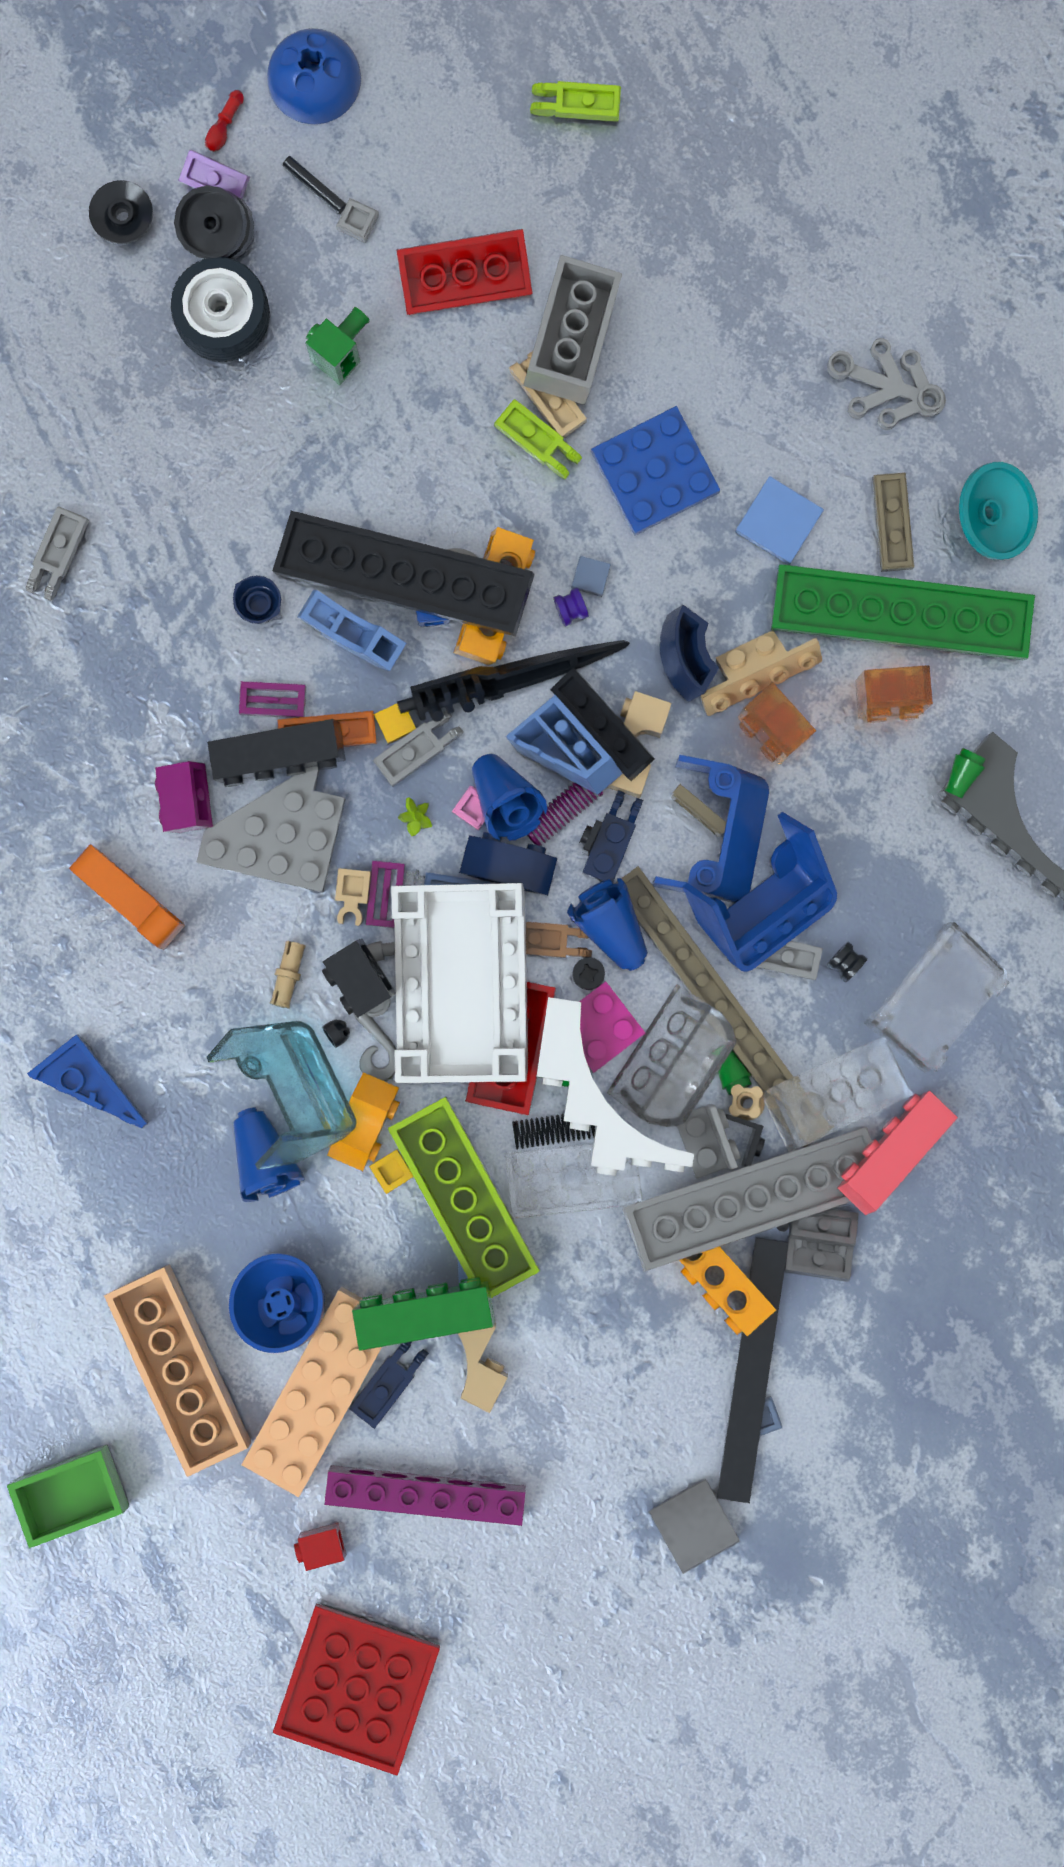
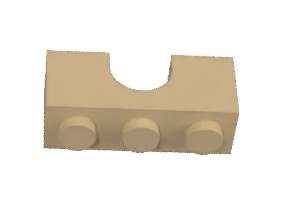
[606,691,672,799]

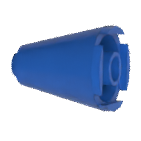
[472,754,547,841]
[567,878,648,971]
[233,1107,305,1202]

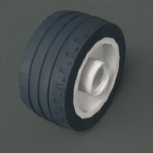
[171,257,270,362]

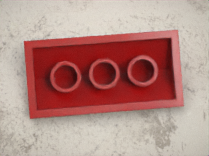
[396,229,533,315]
[465,982,556,1115]

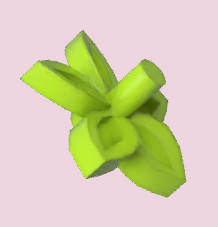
[398,797,432,836]

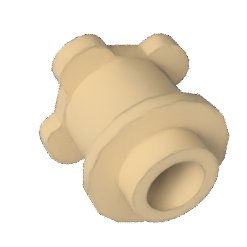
[729,1084,765,1120]

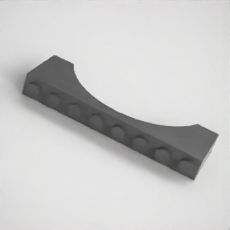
[937,732,1064,900]

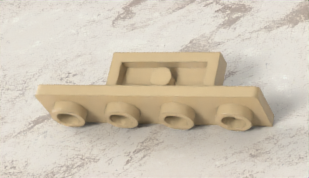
[701,630,822,716]

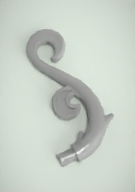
[353,941,396,1081]

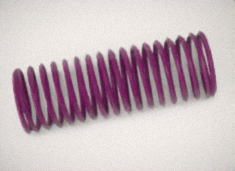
[527,782,603,846]

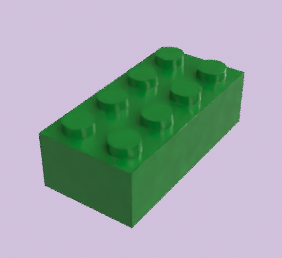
[352,1277,495,1351]

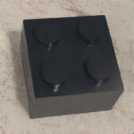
[322,938,396,1018]

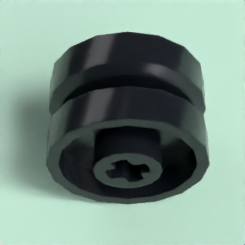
[174,185,255,260]

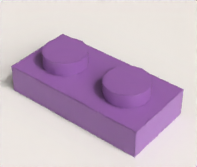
[178,150,250,199]

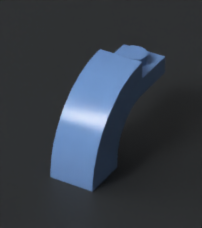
[297,590,407,671]

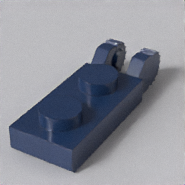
[582,790,644,883]
[349,1342,429,1429]

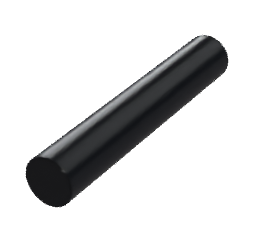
[282,156,346,214]

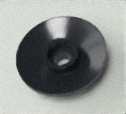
[89,180,153,244]

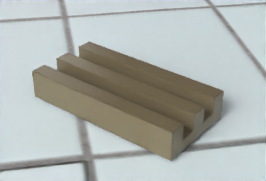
[671,784,727,837]

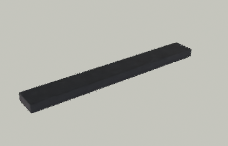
[716,1237,789,1504]

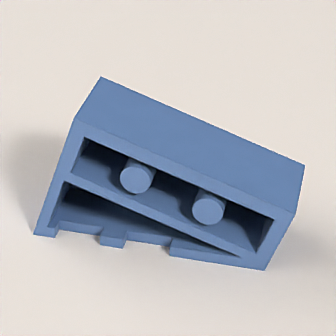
[506,695,623,795]

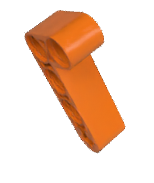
[69,844,185,950]

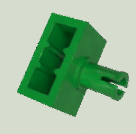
[305,307,370,385]

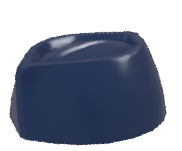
[233,575,282,624]

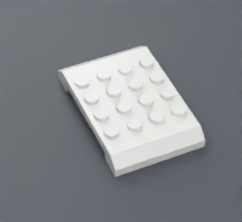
[391,883,528,1083]

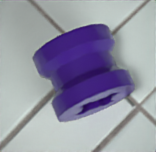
[553,587,589,627]

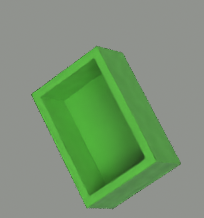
[7,1445,129,1549]

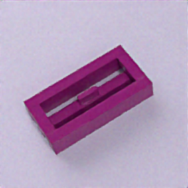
[239,681,306,718]
[366,861,405,928]

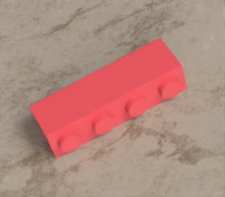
[837,1090,958,1215]

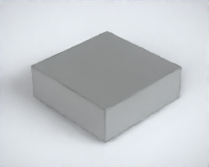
[336,198,379,243]

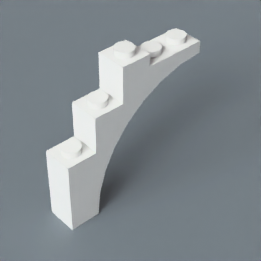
[537,997,694,1176]

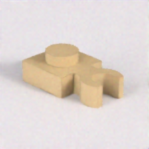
[335,868,371,926]

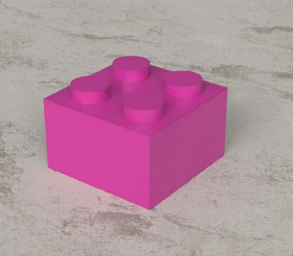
[579,981,645,1073]

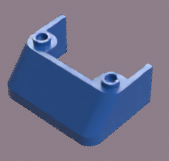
[652,755,769,902]
[682,812,837,972]

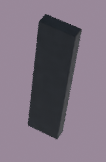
[550,667,655,781]

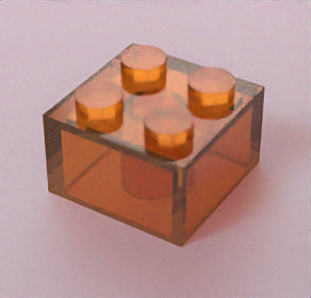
[855,665,933,723]
[738,682,816,765]

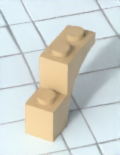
[458,1323,508,1413]

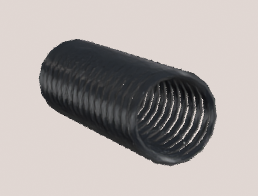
[512,1114,595,1150]

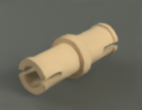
[270,941,306,1009]

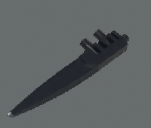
[397,640,630,722]

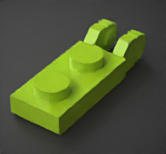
[530,81,621,122]
[494,399,582,479]

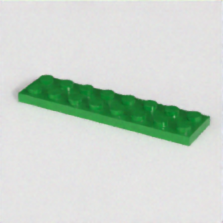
[771,564,1035,660]

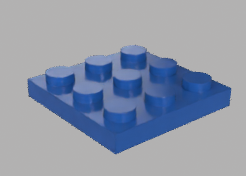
[591,406,720,536]

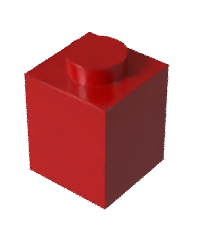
[294,1522,347,1571]

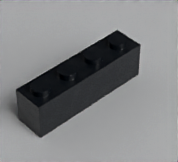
[207,719,346,787]

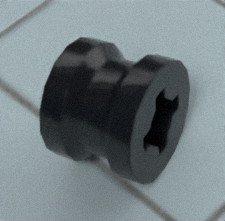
[827,942,867,983]
[572,957,605,990]

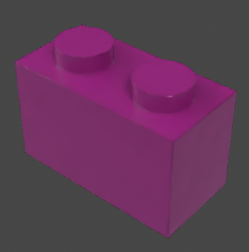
[155,761,213,833]

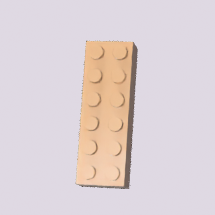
[104,1264,252,1477]
[241,1287,382,1497]

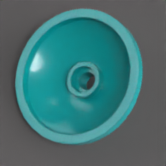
[959,462,1038,560]

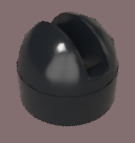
[322,1019,350,1048]

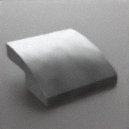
[784,1209,859,1282]
[649,1479,740,1574]

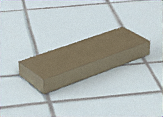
[872,472,914,572]

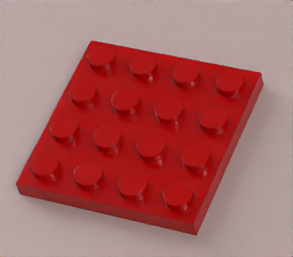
[273,1603,440,1776]

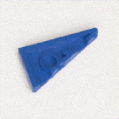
[27,1034,148,1128]

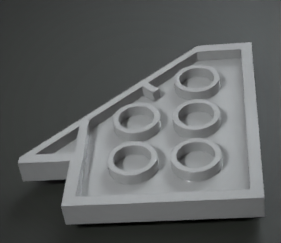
[196,766,346,893]

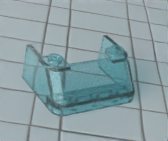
[206,1021,356,1170]

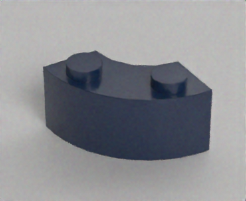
[660,605,720,702]
[459,832,558,896]

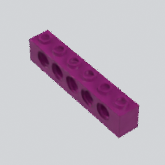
[324,1465,526,1526]

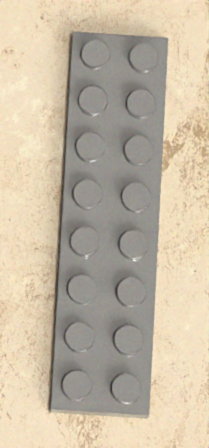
[622,1127,872,1272]

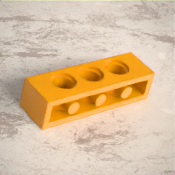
[453,527,535,665]
[679,1246,776,1336]

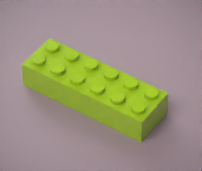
[388,1097,540,1298]

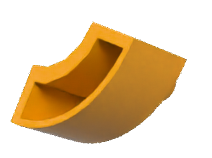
[327,1072,400,1171]

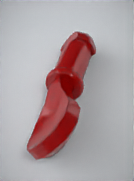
[205,90,244,152]

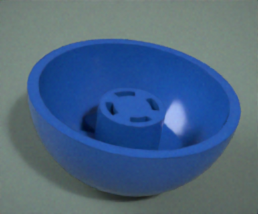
[267,28,361,124]
[229,1254,325,1353]

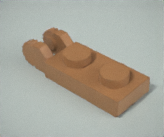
[526,922,592,958]

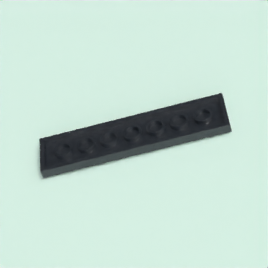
[272,510,535,637]

